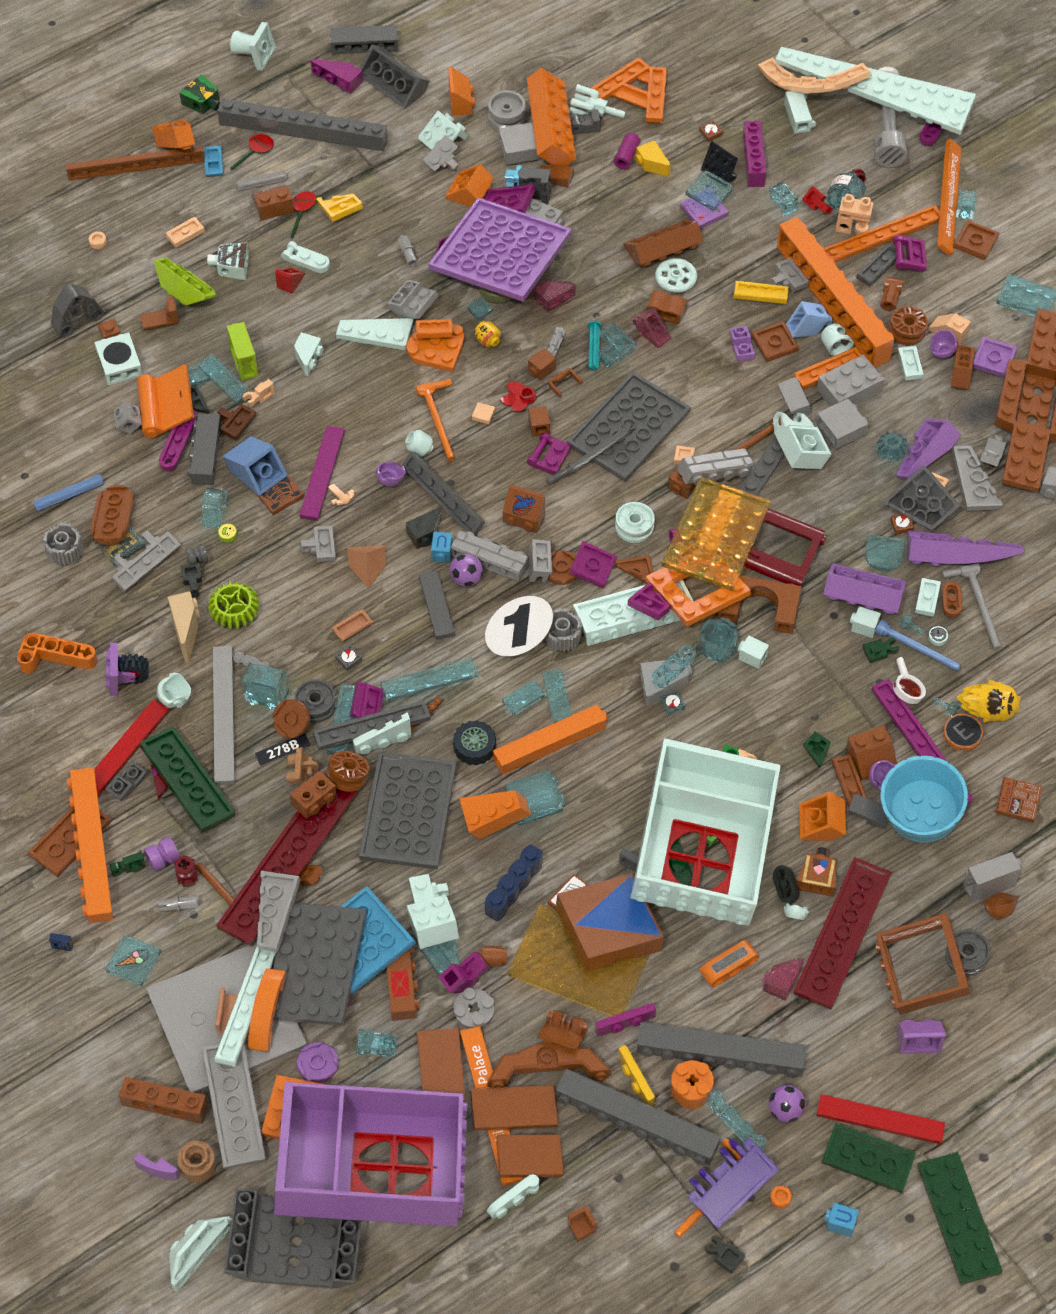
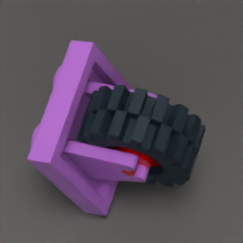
[106,643,149,696]

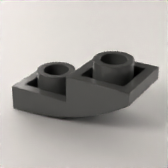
[106,761,149,801]

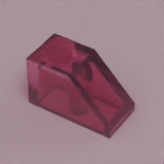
[535,280,576,312]
[631,308,671,348]
[762,957,804,1001]

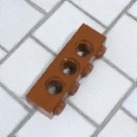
[119,1077,208,1124]

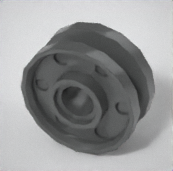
[295,679,335,723]
[945,929,990,976]

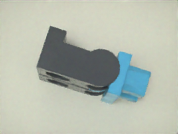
[505,165,551,205]

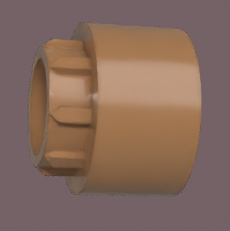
[177,1141,216,1183]

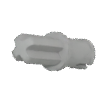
[398,235,418,267]
[158,895,199,912]

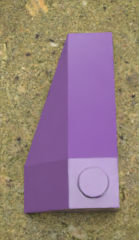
[896,418,961,479]

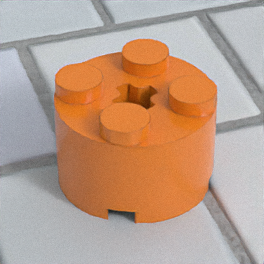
[670,1060,714,1109]

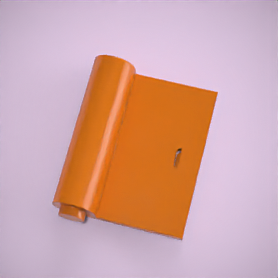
[137,364,194,438]

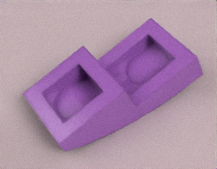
[134,1153,180,1180]

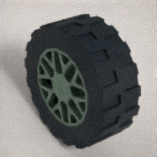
[453,720,496,765]

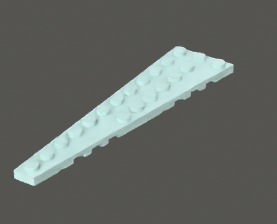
[776,47,976,135]

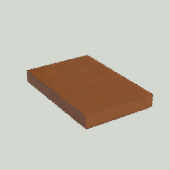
[496,1135,563,1178]

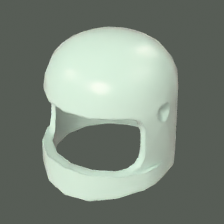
[821,324,854,356]

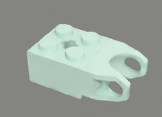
[773,412,832,469]

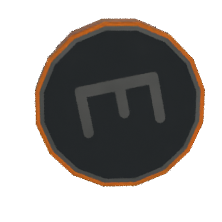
[944,714,983,751]

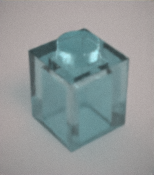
[956,190,976,219]

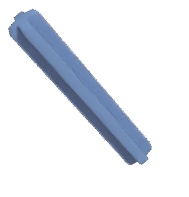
[33,474,104,511]

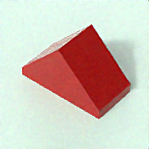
[275,267,305,294]

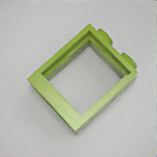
[227,322,258,381]

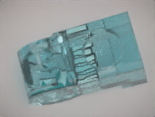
[769,182,798,216]
[356,1029,396,1057]

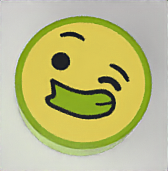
[218,523,237,543]

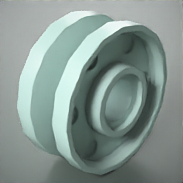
[615,502,654,543]

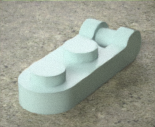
[281,241,330,273]
[487,1174,539,1219]

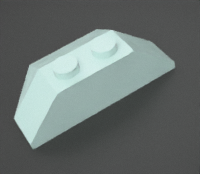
[169,1216,232,1292]

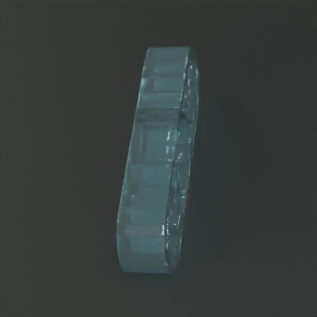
[652,645,696,688]

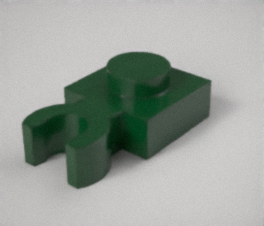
[862,638,899,663]
[109,852,146,877]

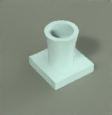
[230,22,276,71]

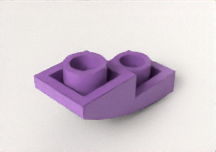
[729,326,755,362]

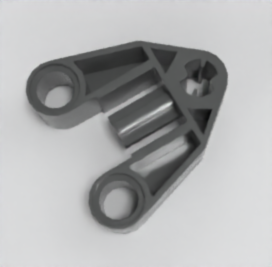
[51,284,104,338]

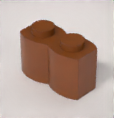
[646,290,687,324]

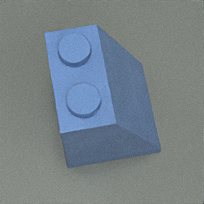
[223,436,288,496]

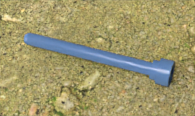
[875,620,961,670]

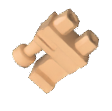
[835,194,873,234]

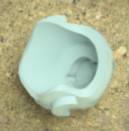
[156,673,191,708]

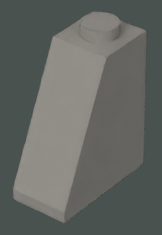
[640,658,692,706]

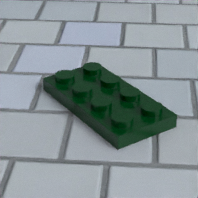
[821,1123,916,1193]

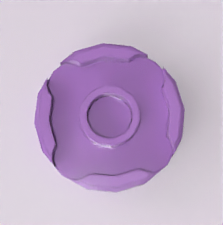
[297,1042,339,1083]

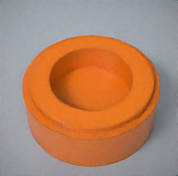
[770,1186,792,1209]

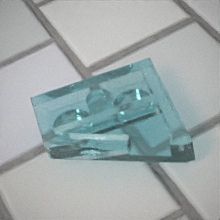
[419,940,459,976]

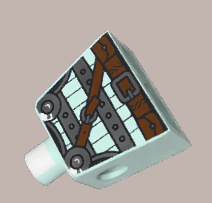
[207,242,249,280]

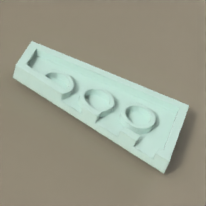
[336,318,414,350]

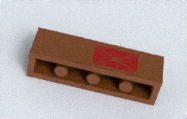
[387,947,420,1021]

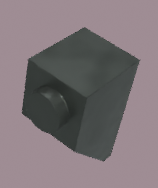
[406,507,441,549]

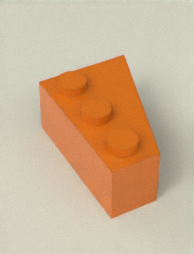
[152,119,195,150]
[459,790,531,839]

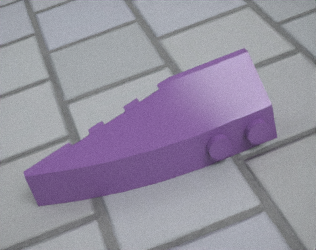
[907,530,1024,566]

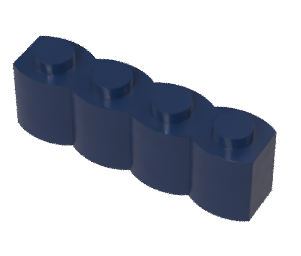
[485,844,543,922]

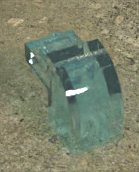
[201,487,228,528]

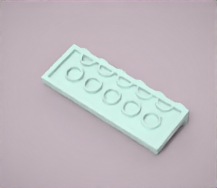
[573,580,694,646]

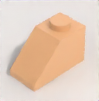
[928,313,971,345]

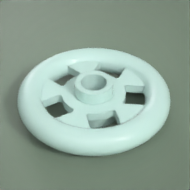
[655,258,697,293]

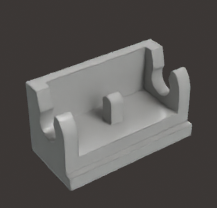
[778,377,811,418]
[528,539,552,582]

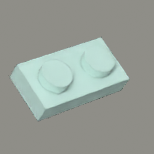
[898,346,924,381]
[915,578,941,617]

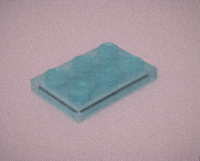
[996,274,1056,317]

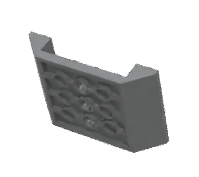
[224,1188,362,1289]

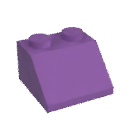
[897,1019,946,1054]

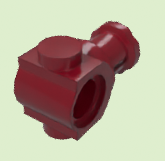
[174,856,198,887]

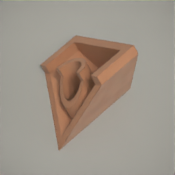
[347,545,386,588]

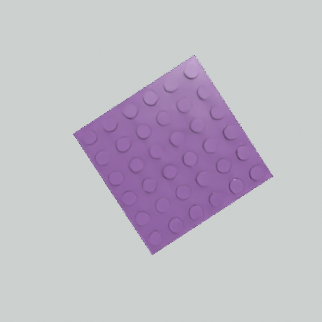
[429,197,572,302]

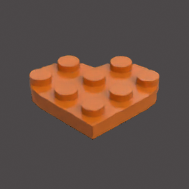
[406,323,464,372]

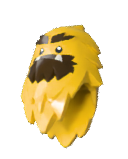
[957,680,1021,723]

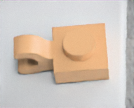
[243,379,275,407]

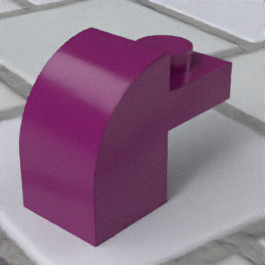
[439,951,489,993]

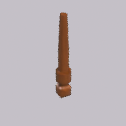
[411,697,442,731]

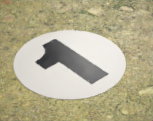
[485,596,553,656]

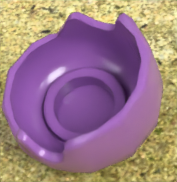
[930,330,957,359]
[376,461,406,487]
[869,760,895,790]

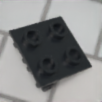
[701,141,738,188]

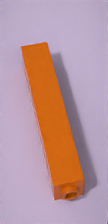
[493,704,608,775]

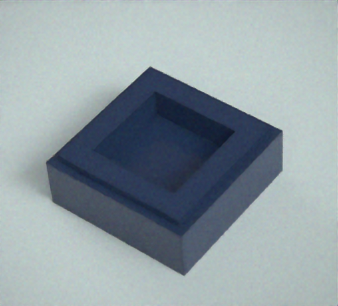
[49,933,73,951]

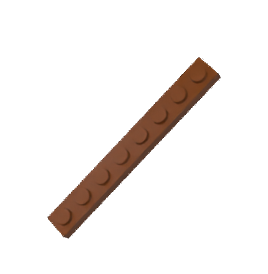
[66,145,205,181]

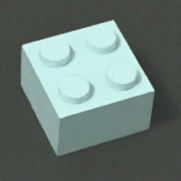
[407,895,459,949]

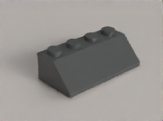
[359,44,430,108]

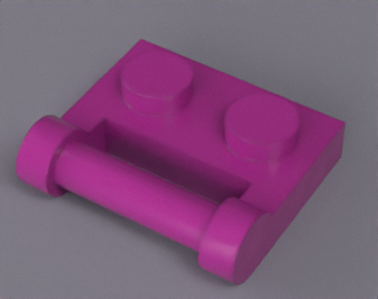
[893,235,927,272]
[526,432,571,475]

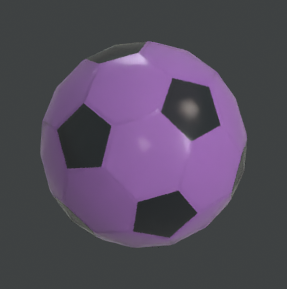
[450,553,483,587]
[768,1085,806,1123]

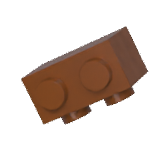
[290,771,336,819]

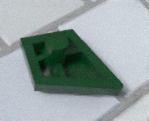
[803,731,831,768]

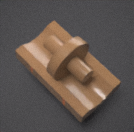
[286,747,319,786]

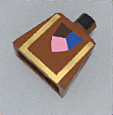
[797,847,836,897]

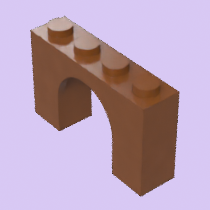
[718,574,801,634]

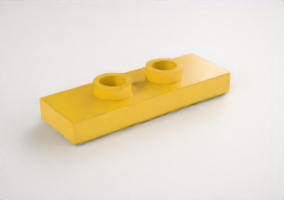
[734,281,788,304]
[618,1045,655,1106]

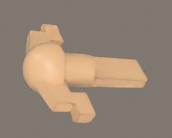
[328,484,354,506]

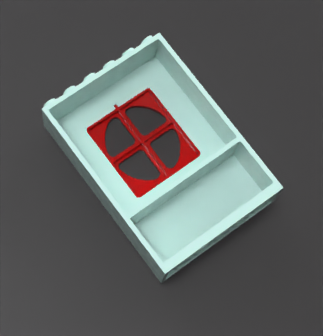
[630,738,780,925]

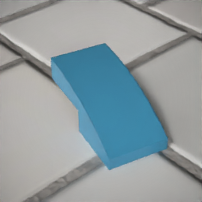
[204,146,223,176]

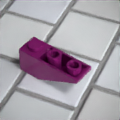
[310,59,363,94]

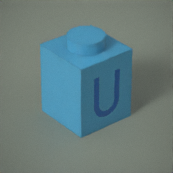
[431,532,453,562]
[824,1203,859,1237]

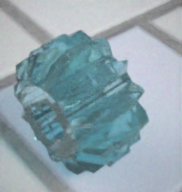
[876,431,908,463]

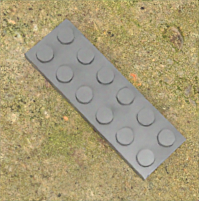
[202,1043,266,1170]

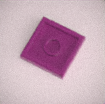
[569,541,617,589]

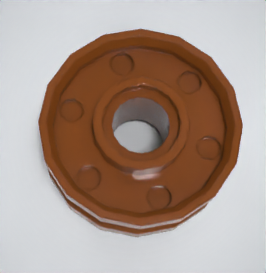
[889,306,928,345]
[326,751,370,792]

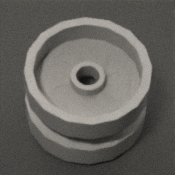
[488,90,526,133]

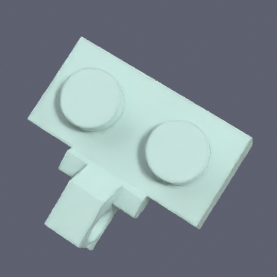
[409,874,449,903]

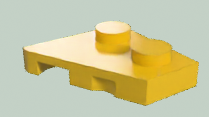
[317,194,363,222]

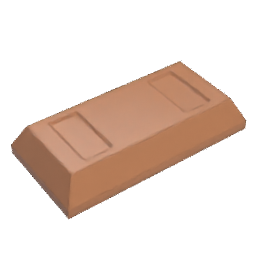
[331,609,373,642]

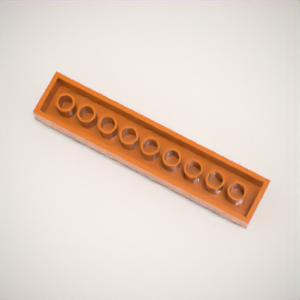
[777,217,894,368]

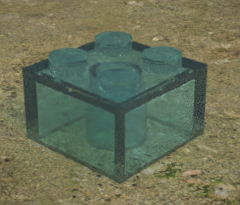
[242,662,289,709]

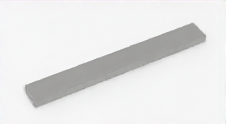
[213,646,235,785]

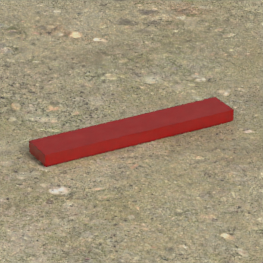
[94,700,169,797]
[816,1094,945,1145]

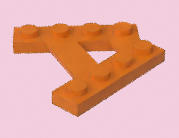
[589,57,667,123]

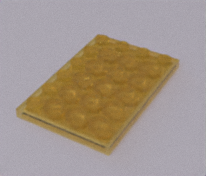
[662,477,771,591]
[507,904,650,1016]

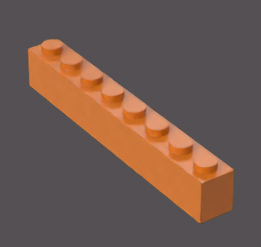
[67,767,113,923]

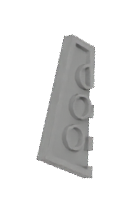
[952,445,1003,511]
[257,871,301,952]

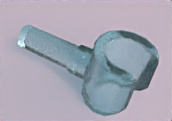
[901,614,926,635]
[933,698,960,716]

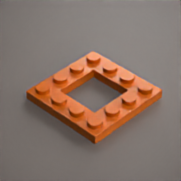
[645,549,751,627]

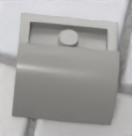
[387,280,439,319]

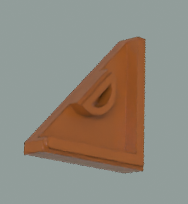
[615,555,653,584]

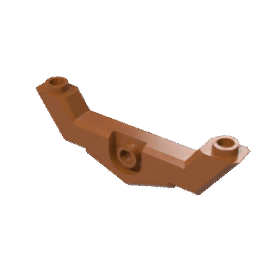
[487,1040,612,1088]

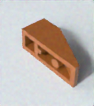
[951,345,975,389]

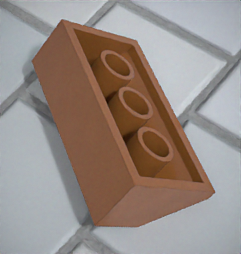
[623,220,703,267]

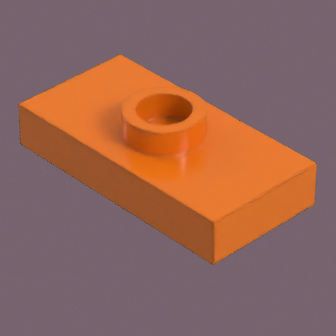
[416,319,453,339]

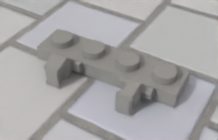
[112,530,181,593]

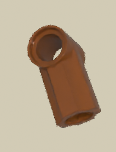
[880,276,904,311]

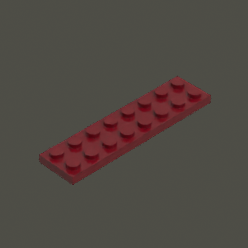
[793,857,892,1010]

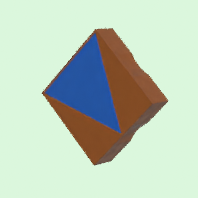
[555,873,664,972]

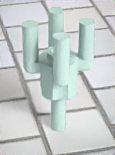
[569,84,625,118]

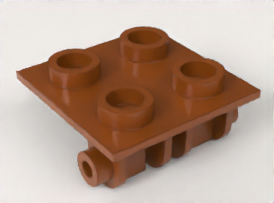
[537,1010,588,1050]

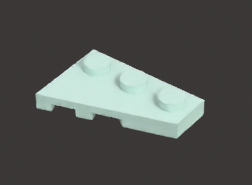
[353,713,411,754]

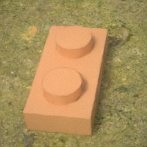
[166,217,205,248]

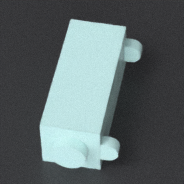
[784,91,816,134]

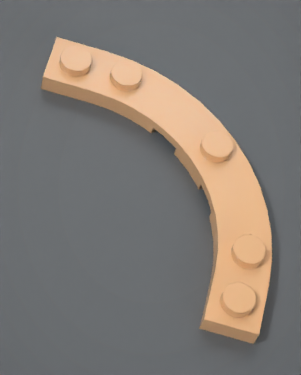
[758,58,871,94]

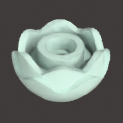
[784,903,809,920]

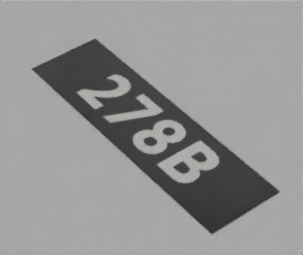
[255,733,311,766]

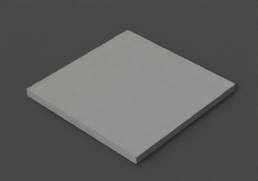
[146,942,307,1093]

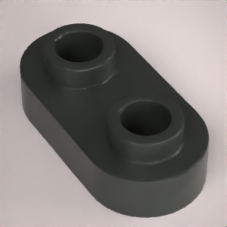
[772,865,799,904]

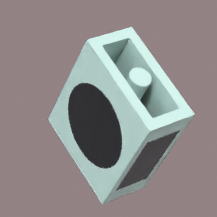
[94,333,142,386]

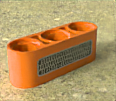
[699,940,759,988]

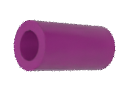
[613,133,641,170]

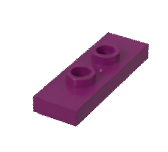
[595,1003,656,1037]

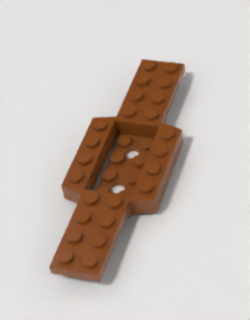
[994,308,1056,493]

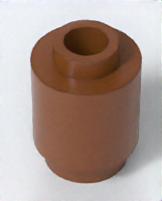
[479,946,507,967]

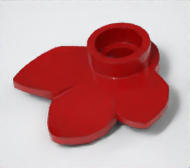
[500,382,536,412]

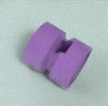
[143,836,180,872]

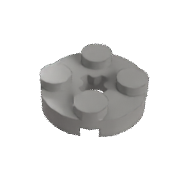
[453,988,495,1029]

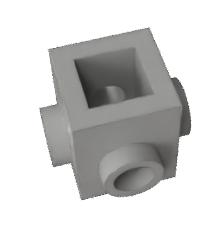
[113,401,142,434]

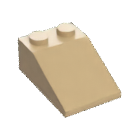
[168,591,200,664]

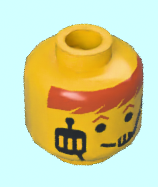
[475,321,501,348]

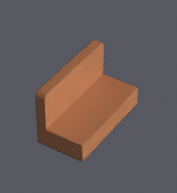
[215,988,238,1036]

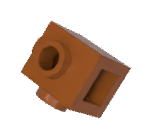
[668,470,698,499]

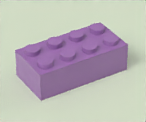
[823,563,906,614]

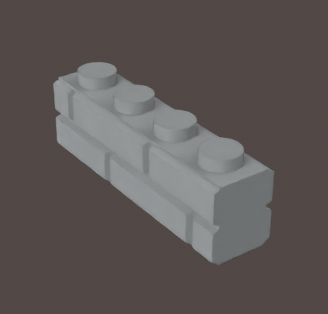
[677,448,753,485]
[451,531,529,582]

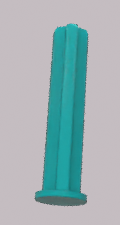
[588,321,602,371]

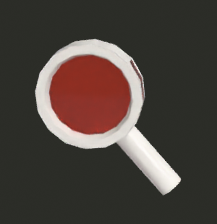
[893,657,926,704]

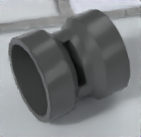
[185,544,209,564]

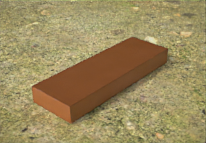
[832,754,867,808]

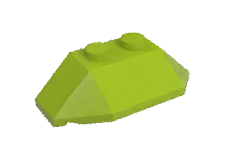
[154,257,216,305]

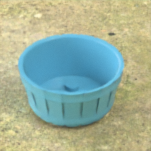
[881,756,968,843]

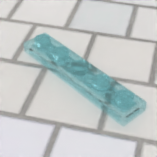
[380,657,478,702]

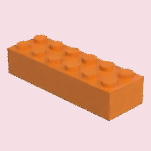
[527,68,576,166]

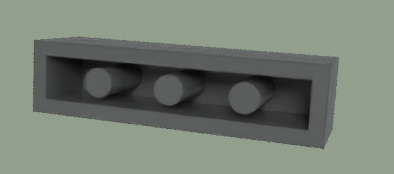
[331,25,398,54]
[187,414,222,485]

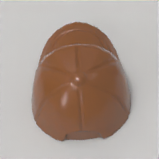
[983,892,1020,920]

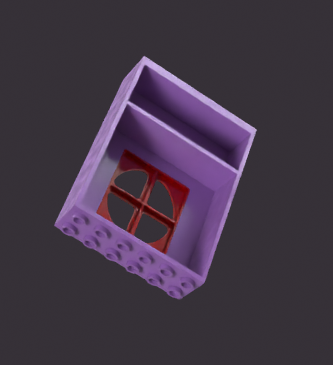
[274,1082,467,1226]

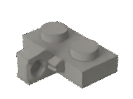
[422,135,458,172]
[771,258,809,292]
[301,526,336,562]

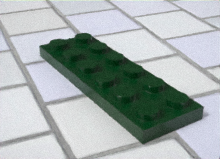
[139,726,236,833]
[917,1152,1003,1285]

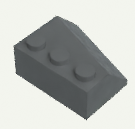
[882,465,963,531]

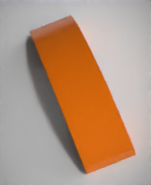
[248,968,287,1053]

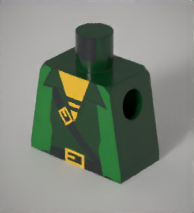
[179,74,220,114]

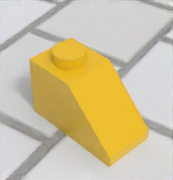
[635,140,670,176]

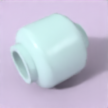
[405,430,433,457]

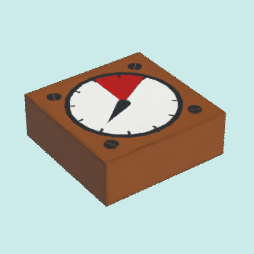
[699,120,723,142]
[890,514,914,534]

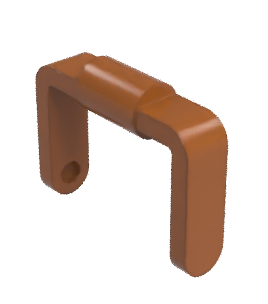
[549,368,583,397]

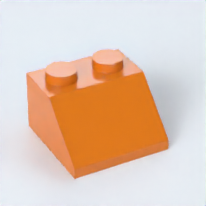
[448,67,475,116]
[445,164,494,206]
[799,791,846,841]

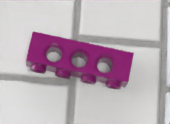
[743,121,766,187]

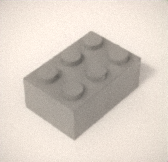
[817,354,884,407]

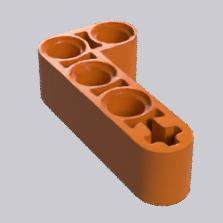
[17,633,98,673]

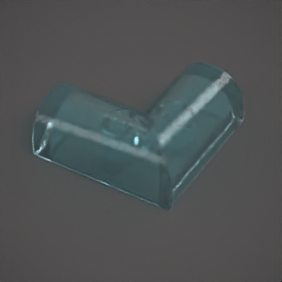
[599,322,637,368]

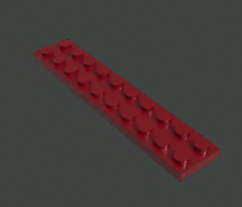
[217,773,357,947]

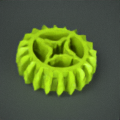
[208,581,259,630]

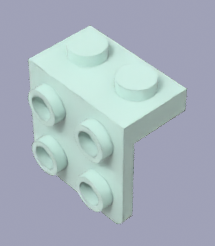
[418,111,469,149]

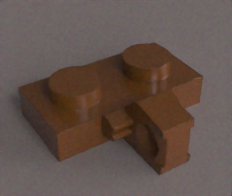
[217,403,256,441]

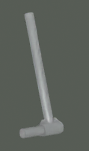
[942,563,1001,650]

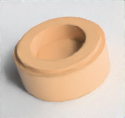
[89,232,107,249]

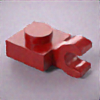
[802,185,833,214]

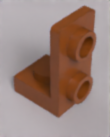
[140,297,179,330]

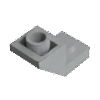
[980,434,1008,466]

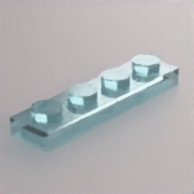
[327,684,355,755]

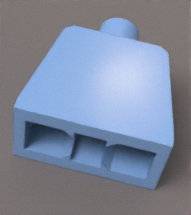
[786,301,832,338]

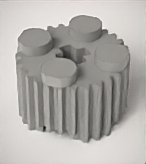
[43,522,84,566]
[544,608,582,652]

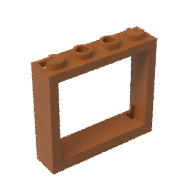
[875,913,971,1015]

